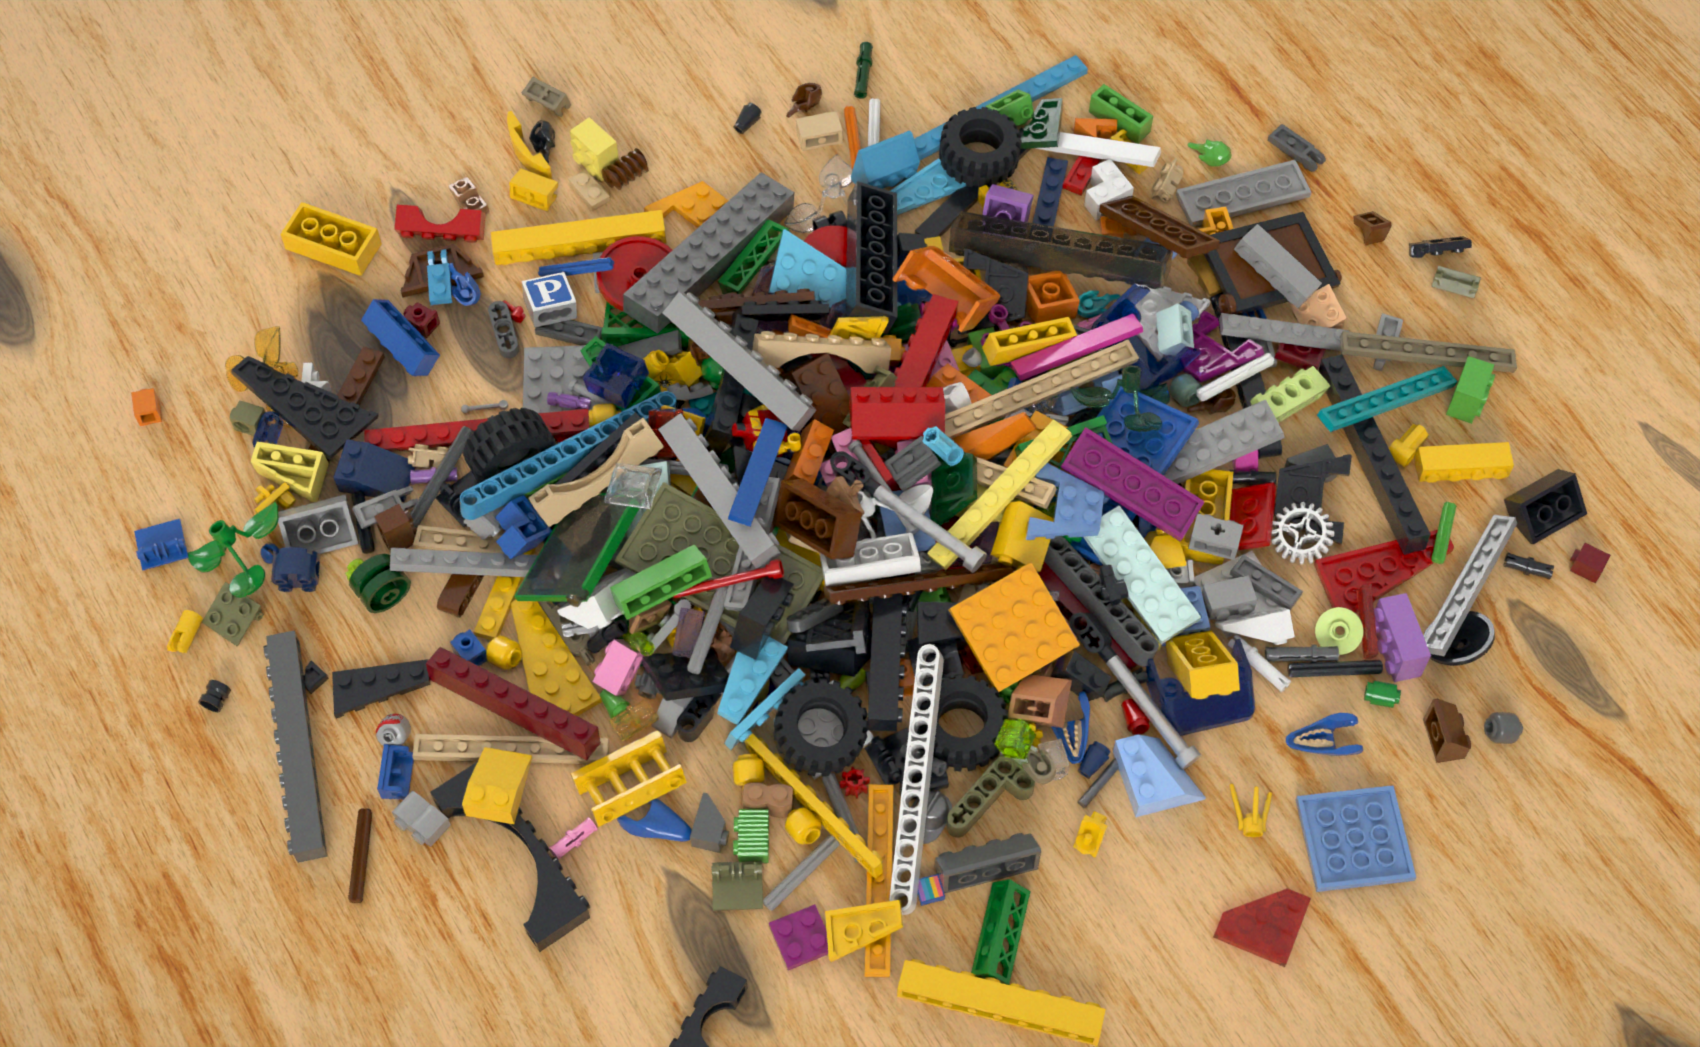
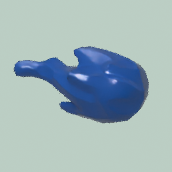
[449,263,481,306]

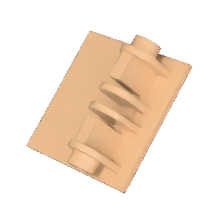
[1290,284,1347,329]

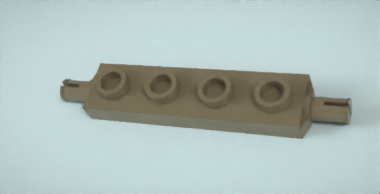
[533,578,595,666]

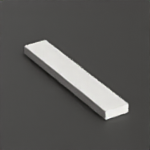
[1036,132,1161,167]

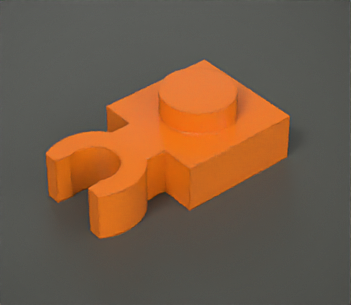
[1100,216,1137,239]

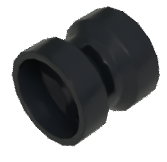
[198,680,231,713]

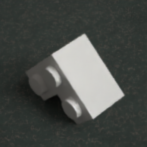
[1084,159,1134,220]

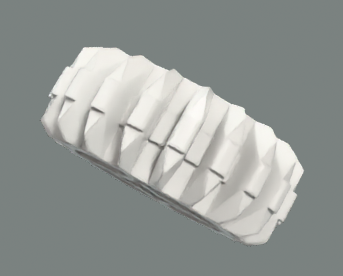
[1271,502,1334,565]

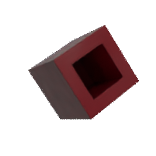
[1570,543,1611,584]

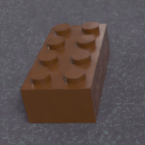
[781,353,850,456]
[773,479,862,560]

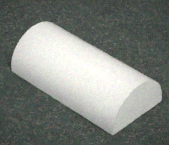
[819,533,921,587]

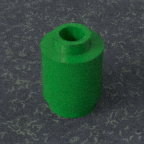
[1364,681,1401,708]

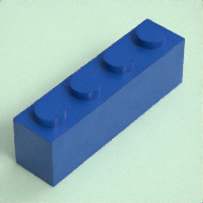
[361,299,440,376]

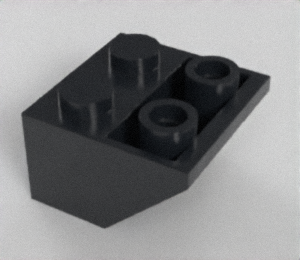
[907,637,966,686]

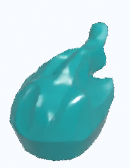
[1077,290,1121,318]

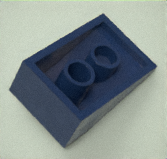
[334,439,416,502]

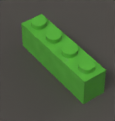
[610,545,712,620]

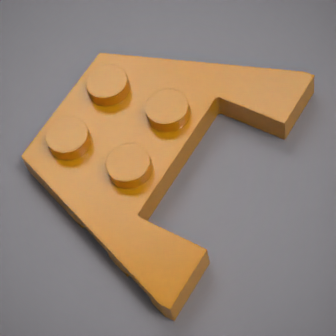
[644,181,729,228]

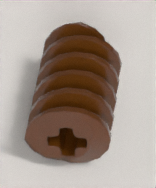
[601,148,649,190]

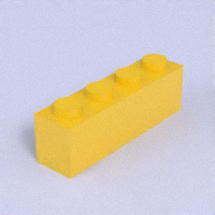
[982,317,1077,366]
[1414,442,1514,483]

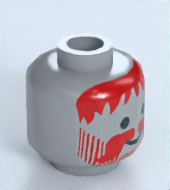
[376,713,411,746]

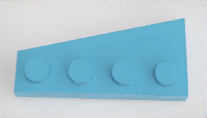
[891,158,966,215]
[717,637,788,725]
[724,668,805,750]

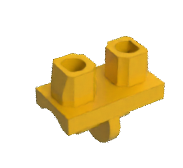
[254,482,296,515]
[1073,811,1108,858]

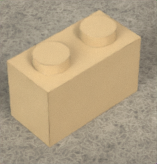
[796,111,843,151]

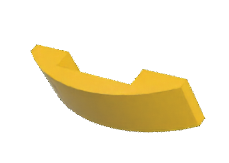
[507,110,553,180]

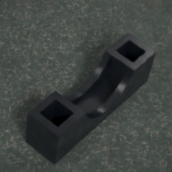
[669,966,748,1047]

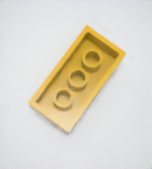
[280,202,382,276]
[1180,469,1233,565]
[1166,630,1240,699]

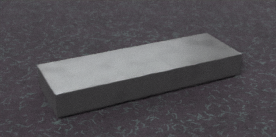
[1230,554,1303,611]

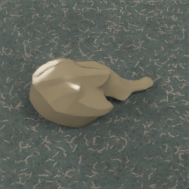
[1018,741,1056,785]

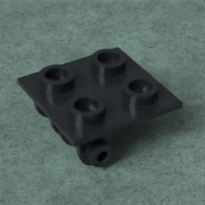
[435,471,479,527]
[864,728,909,785]

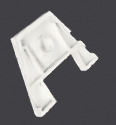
[1119,280,1210,362]

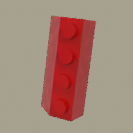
[849,387,945,440]

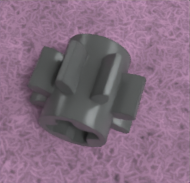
[634,670,661,699]

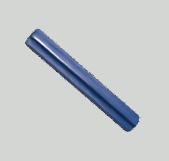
[538,257,615,277]

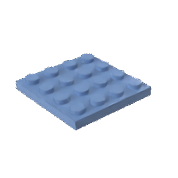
[1296,785,1416,892]

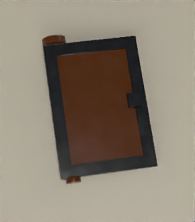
[1204,212,1342,315]

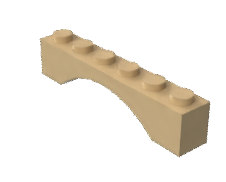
[752,331,891,373]
[529,418,664,527]

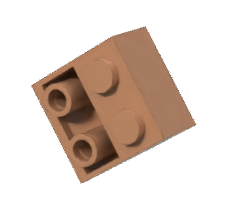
[1008,675,1072,728]

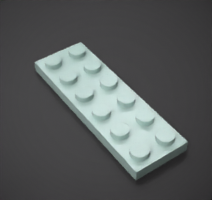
[1083,506,1201,644]

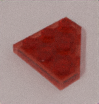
[1213,888,1311,967]

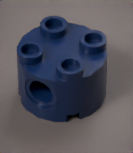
[271,547,320,592]

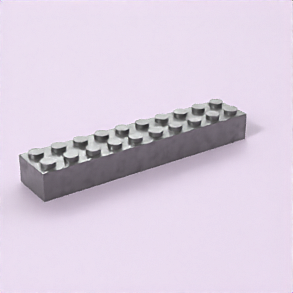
[623,172,795,334]

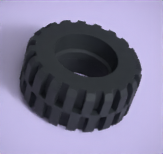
[939,107,1022,188]
[463,408,556,483]
[917,675,1008,772]
[773,678,869,777]

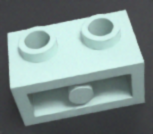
[1156,304,1194,359]

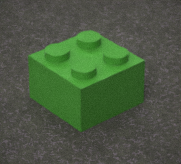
[1446,356,1496,424]

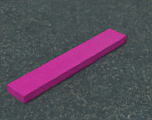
[1011,314,1143,381]

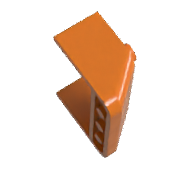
[892,246,1000,332]

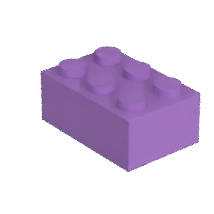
[1369,593,1431,682]

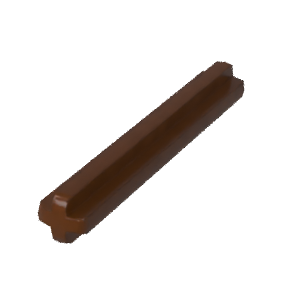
[348,808,372,903]

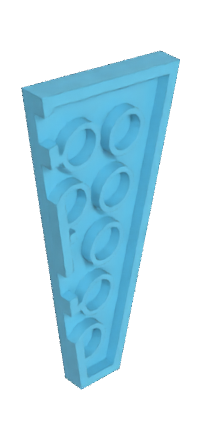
[768,229,901,313]

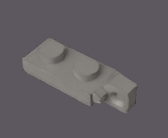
[1373,313,1403,371]

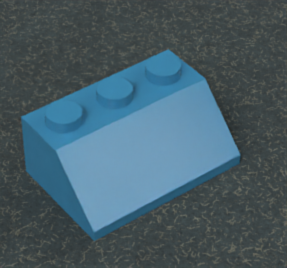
[850,131,920,189]

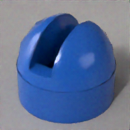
[260,543,279,564]

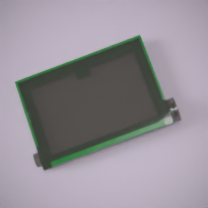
[514,481,649,607]

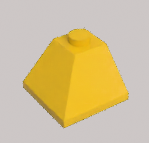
[1144,527,1186,569]

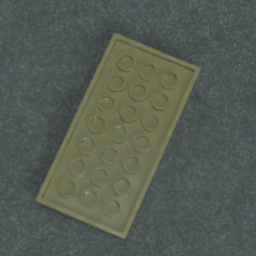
[615,482,824,645]

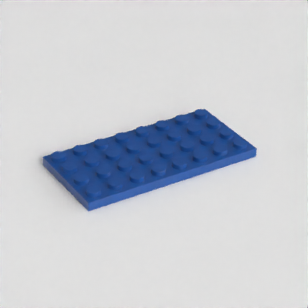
[1033,384,1199,566]

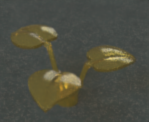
[225,326,298,428]

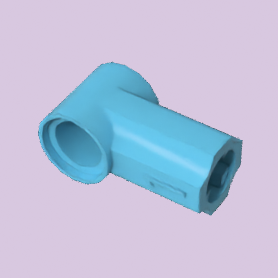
[922,426,964,466]

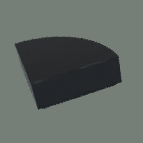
[304,660,329,694]

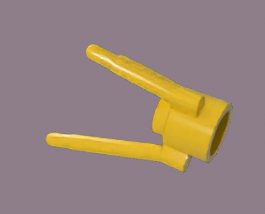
[1229,784,1272,837]

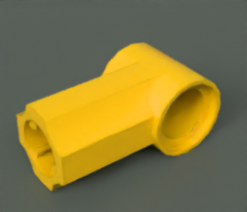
[1389,424,1429,467]

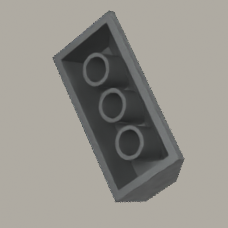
[934,833,1041,894]

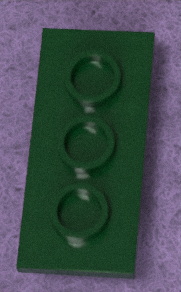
[881,302,922,343]

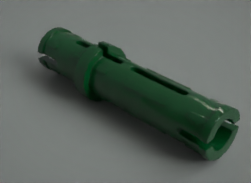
[854,42,873,99]

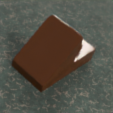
[1353,211,1392,245]

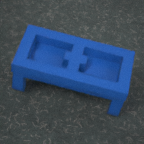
[377,744,414,800]

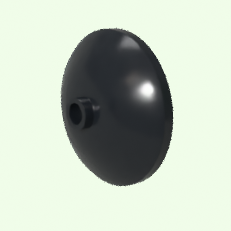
[1423,611,1495,666]

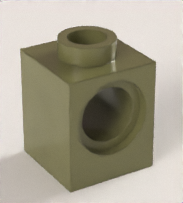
[230,401,269,438]

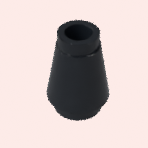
[733,103,762,134]

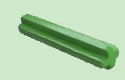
[1431,502,1457,564]

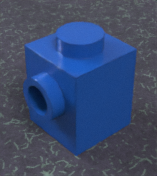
[450,629,488,666]

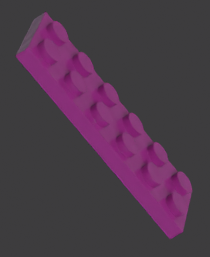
[1061,427,1205,541]

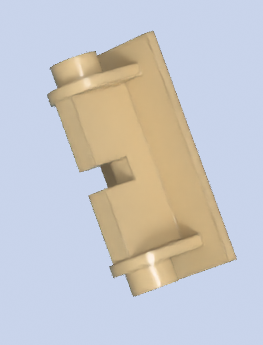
[1151,158,1184,202]
[408,444,449,469]

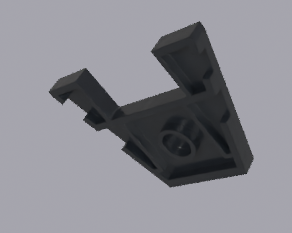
[958,249,1029,335]
[1274,454,1352,544]

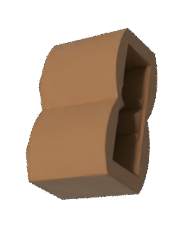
[742,783,794,818]

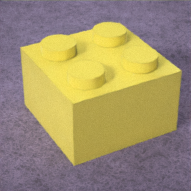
[570,117,619,182]

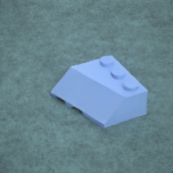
[1113,734,1206,817]

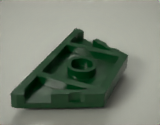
[931,451,977,526]

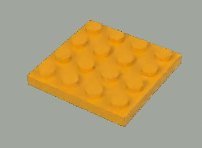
[949,562,1080,692]

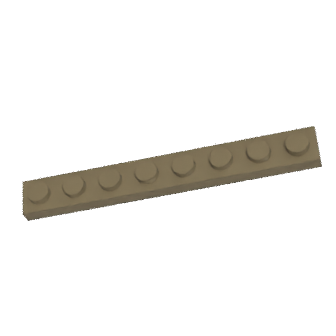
[1340,331,1517,373]

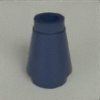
[1078,741,1110,779]

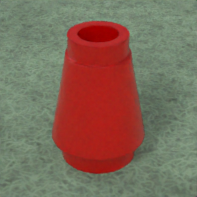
[1121,699,1150,735]

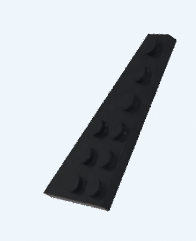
[231,356,378,460]
[532,412,656,506]

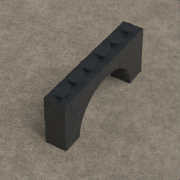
[702,314,758,458]

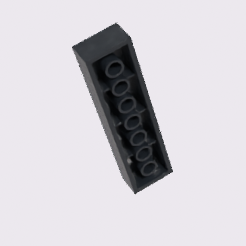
[846,181,897,334]

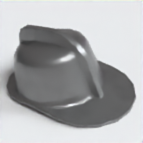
[906,791,952,844]

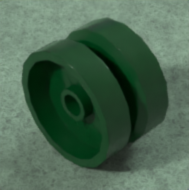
[349,553,411,614]

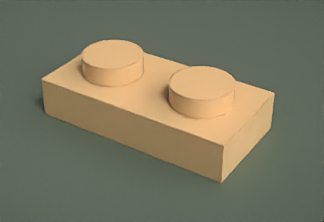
[568,169,610,211]

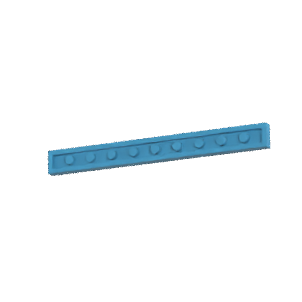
[914,55,1088,161]

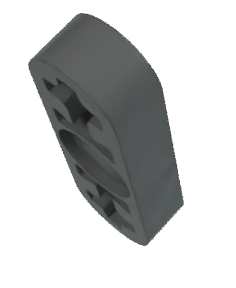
[488,301,519,358]
[787,597,844,633]

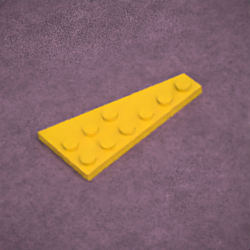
[510,600,602,737]

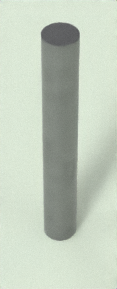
[1077,758,1119,808]

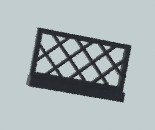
[806,600,871,654]

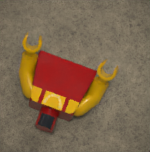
[732,404,801,457]

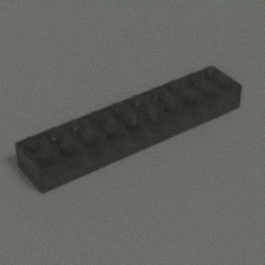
[949,211,1173,289]

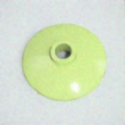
[1315,607,1364,655]

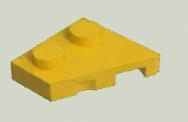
[830,316,888,341]

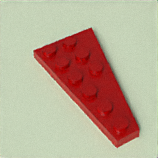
[1314,530,1454,614]

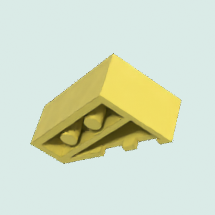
[251,442,329,503]

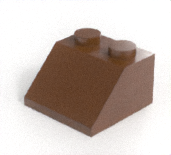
[1423,698,1471,763]

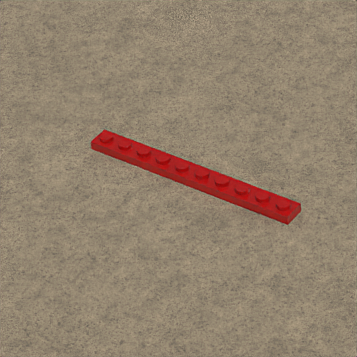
[364,409,590,452]

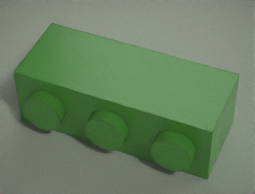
[1089,84,1153,144]

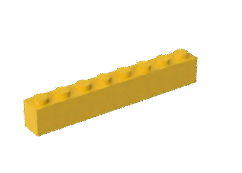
[491,210,666,265]
[897,959,1106,1046]

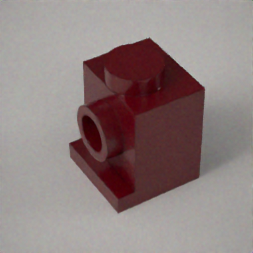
[404,302,440,338]

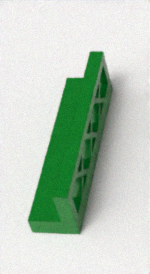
[718,219,790,294]
[971,879,1031,985]

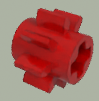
[840,766,870,799]

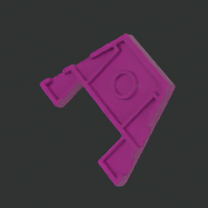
[1170,311,1264,383]

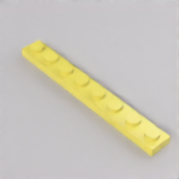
[927,419,1072,570]

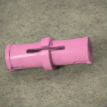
[549,817,598,860]

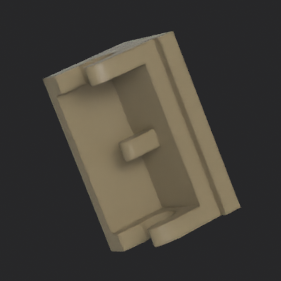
[521,77,571,117]

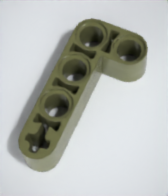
[947,756,1035,838]

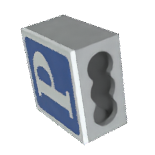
[522,272,577,327]

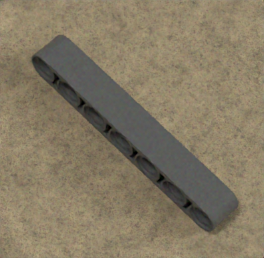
[1044,536,1159,666]

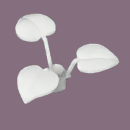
[857,485,933,541]

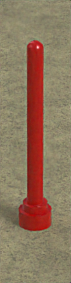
[673,558,784,598]

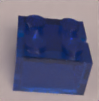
[583,343,649,409]

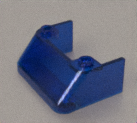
[1091,283,1202,391]
[1145,639,1256,736]

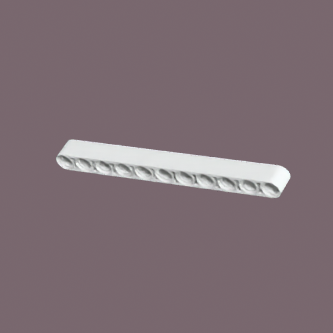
[889,644,944,915]

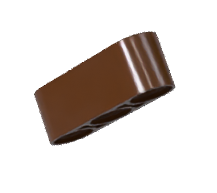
[437,574,485,617]

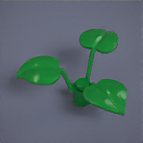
[188,502,279,598]

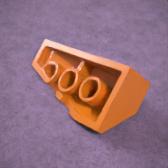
[952,412,1036,462]

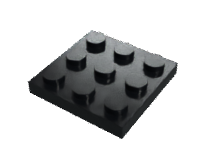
[642,647,730,701]

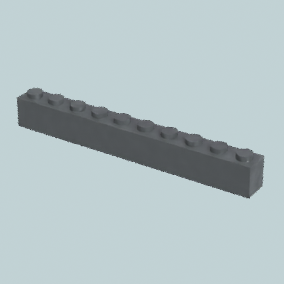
[263,630,327,863]

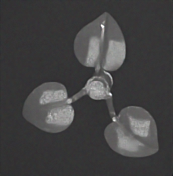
[784,154,853,233]

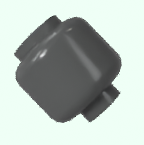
[1484,712,1523,744]

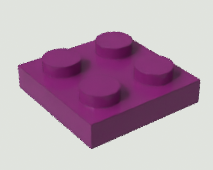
[769,904,828,971]

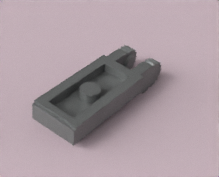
[1267,124,1326,172]

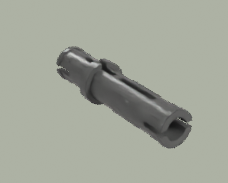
[1265,644,1339,662]

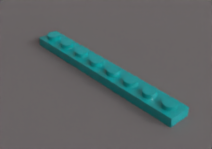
[1317,366,1458,432]

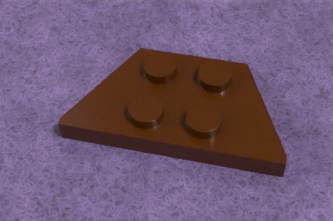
[400,243,484,298]

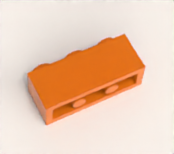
[784,419,834,485]

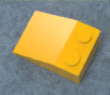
[462,747,533,824]

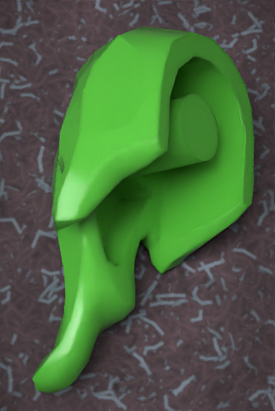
[1188,139,1232,167]

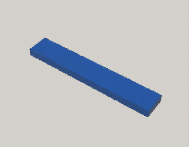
[728,418,787,527]

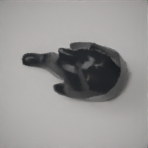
[529,120,556,164]

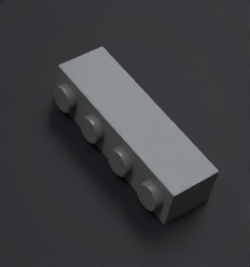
[1234,224,1322,308]

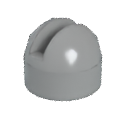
[962,348,982,367]

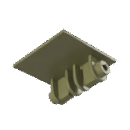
[202,582,264,646]
[712,861,763,911]

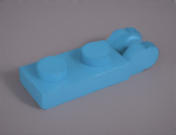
[427,249,453,305]

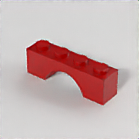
[394,204,486,243]

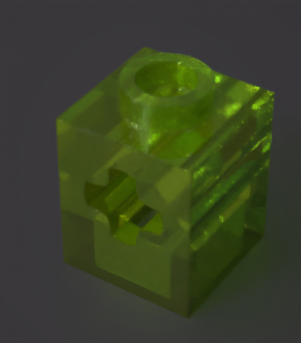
[994,719,1036,760]

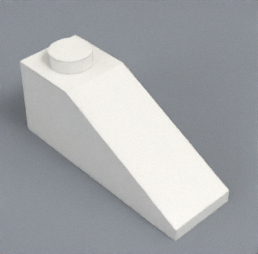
[1215,607,1295,645]

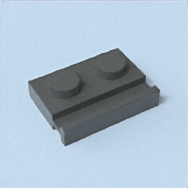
[884,436,941,491]

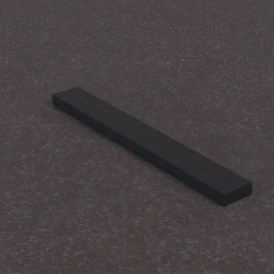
[915,128,1031,239]

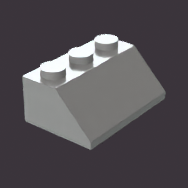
[278,494,358,554]

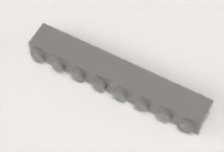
[663,292,816,431]
[658,413,781,569]

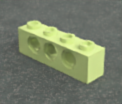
[1250,366,1330,423]

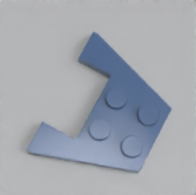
[1026,463,1105,540]

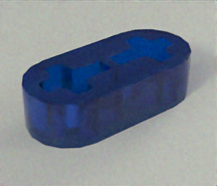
[252,411,283,448]

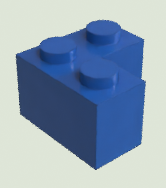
[495,495,552,560]

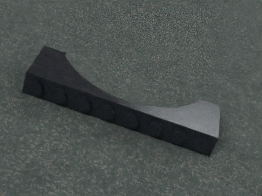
[430,761,591,952]

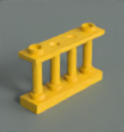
[570,730,687,827]

